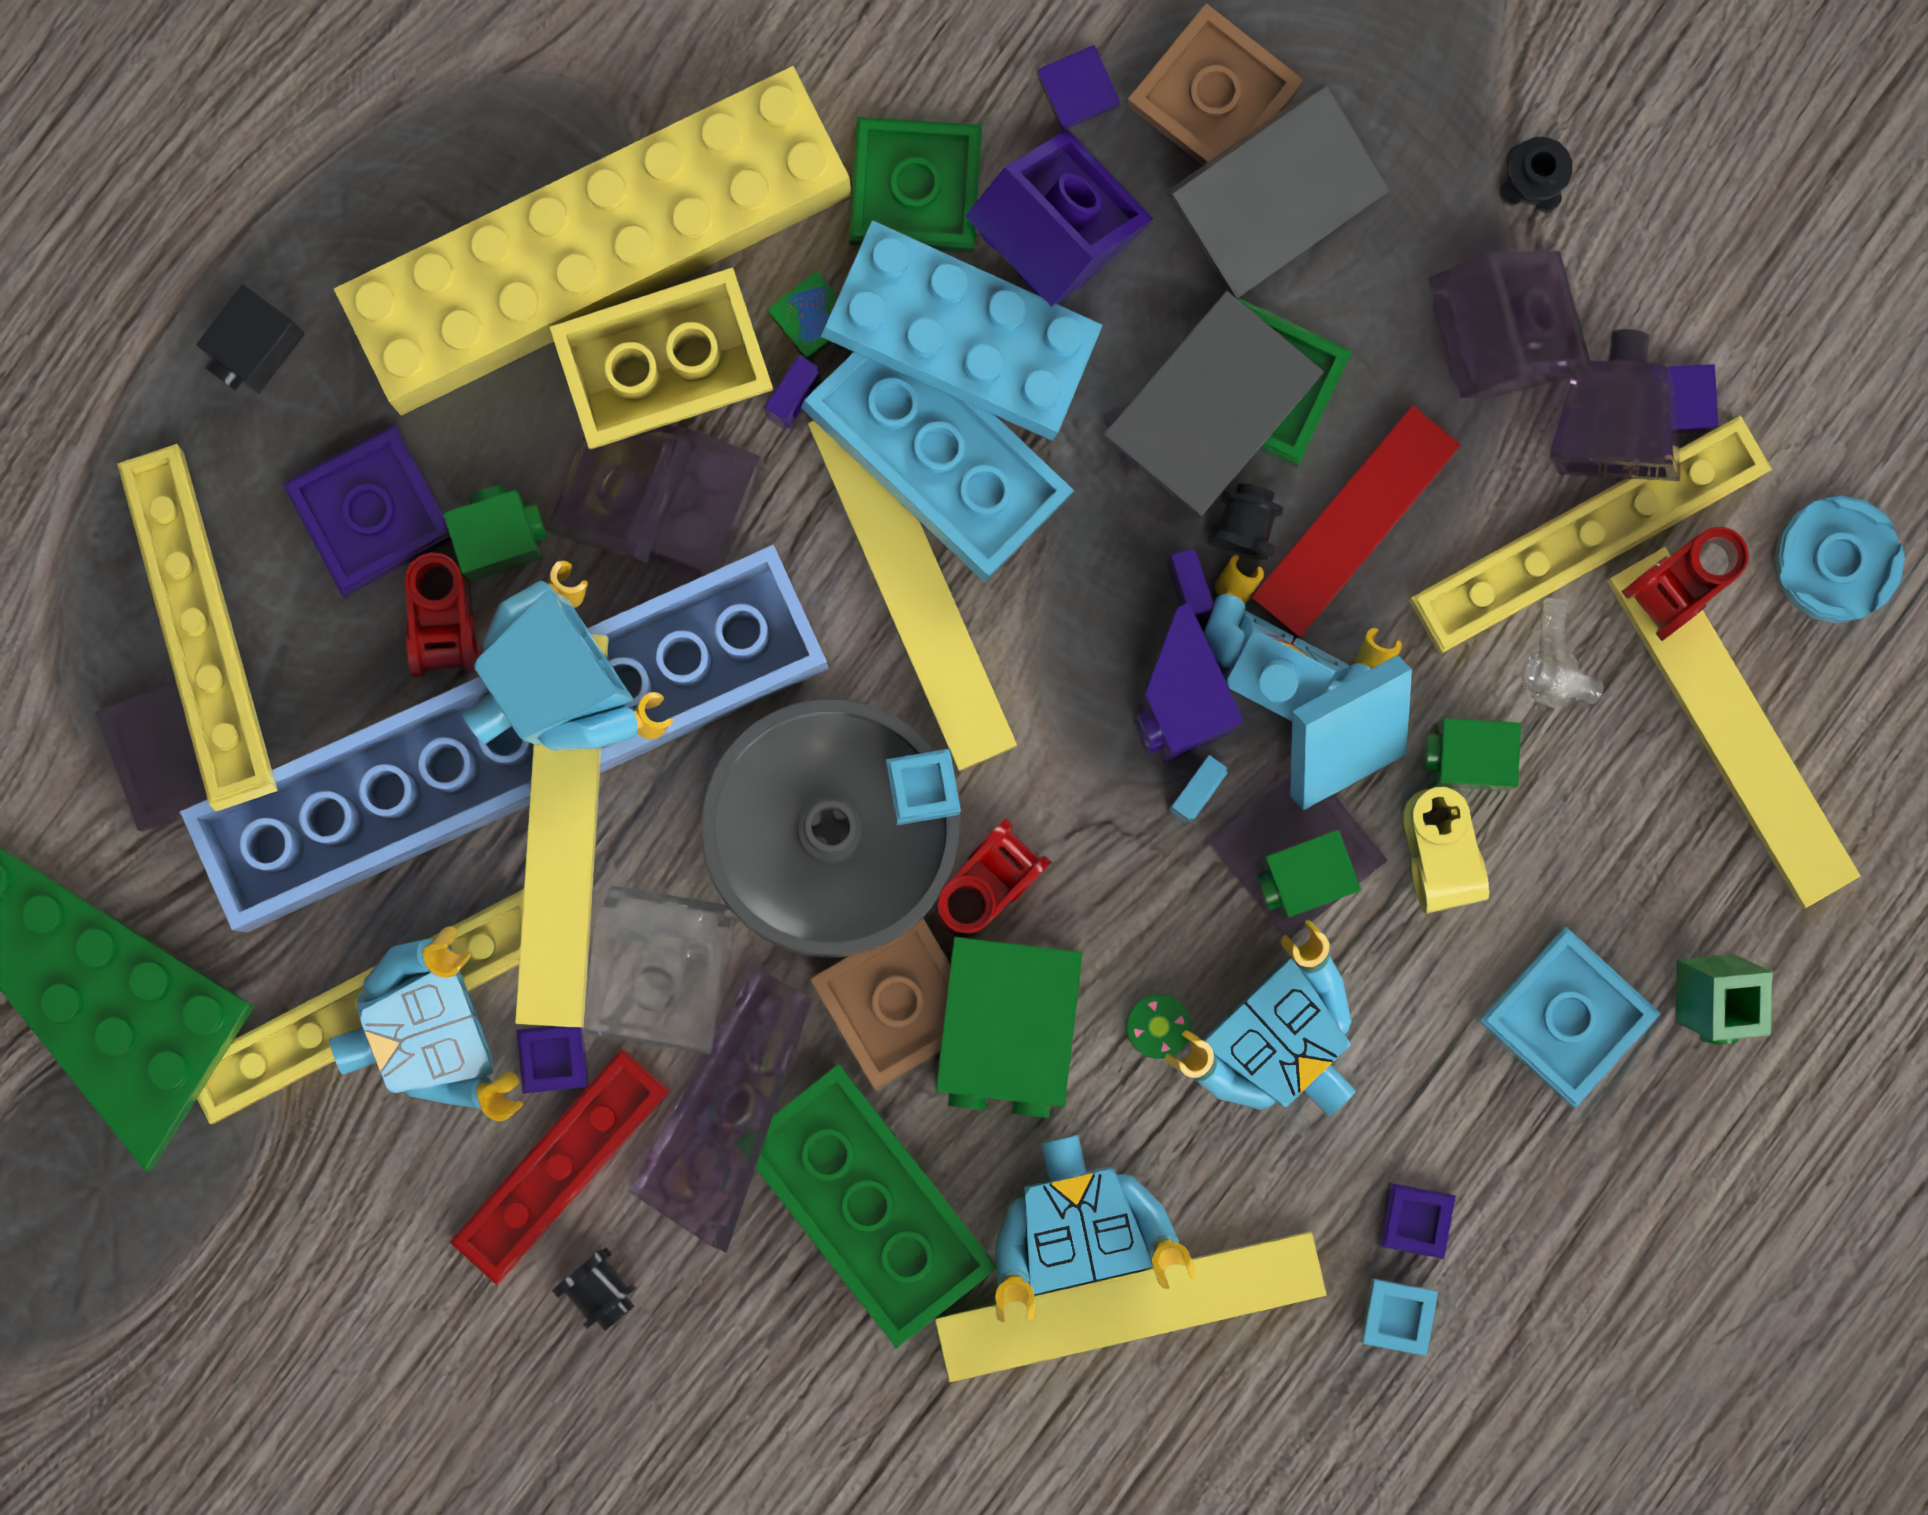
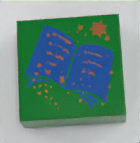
[767,271,838,361]

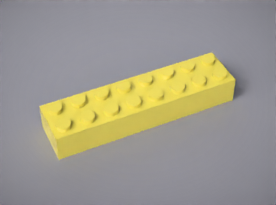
[334,66,852,416]

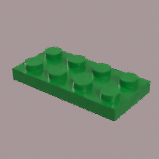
[737,1064,996,1349]

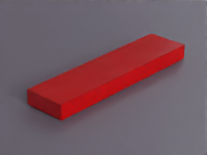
[1250,405,1461,639]
[449,1049,671,1285]

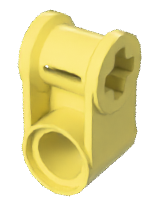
[1402,787,1489,914]

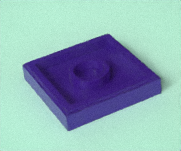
[282,424,451,597]

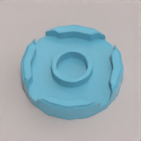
[1773,495,1905,624]

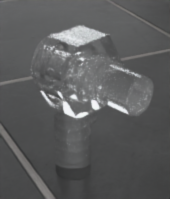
[1521,598,1603,708]

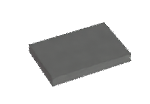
[1166,84,1390,298]
[1103,291,1324,519]

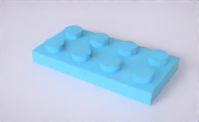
[821,220,1103,441]
[801,352,1074,583]

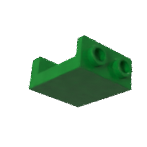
[936,937,1083,1118]

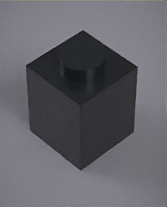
[196,284,305,394]

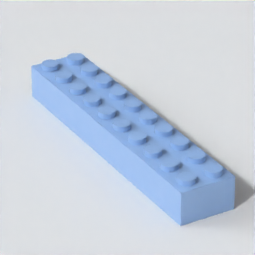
[180,545,829,932]

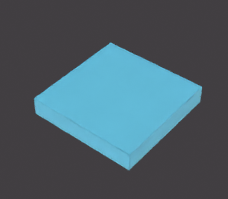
[1290,656,1412,810]
[1477,927,1661,1108]

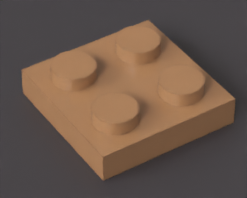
[1126,3,1305,166]
[810,918,951,1090]

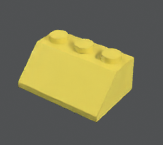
[550,267,773,450]

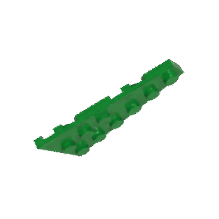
[0,846,255,1171]

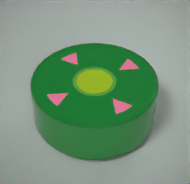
[1126,995,1191,1059]

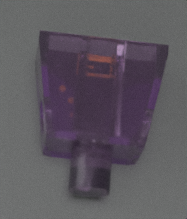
[1550,329,1681,481]

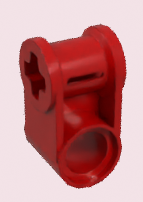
[1621,527,1749,641]
[404,552,479,678]
[936,818,1052,937]

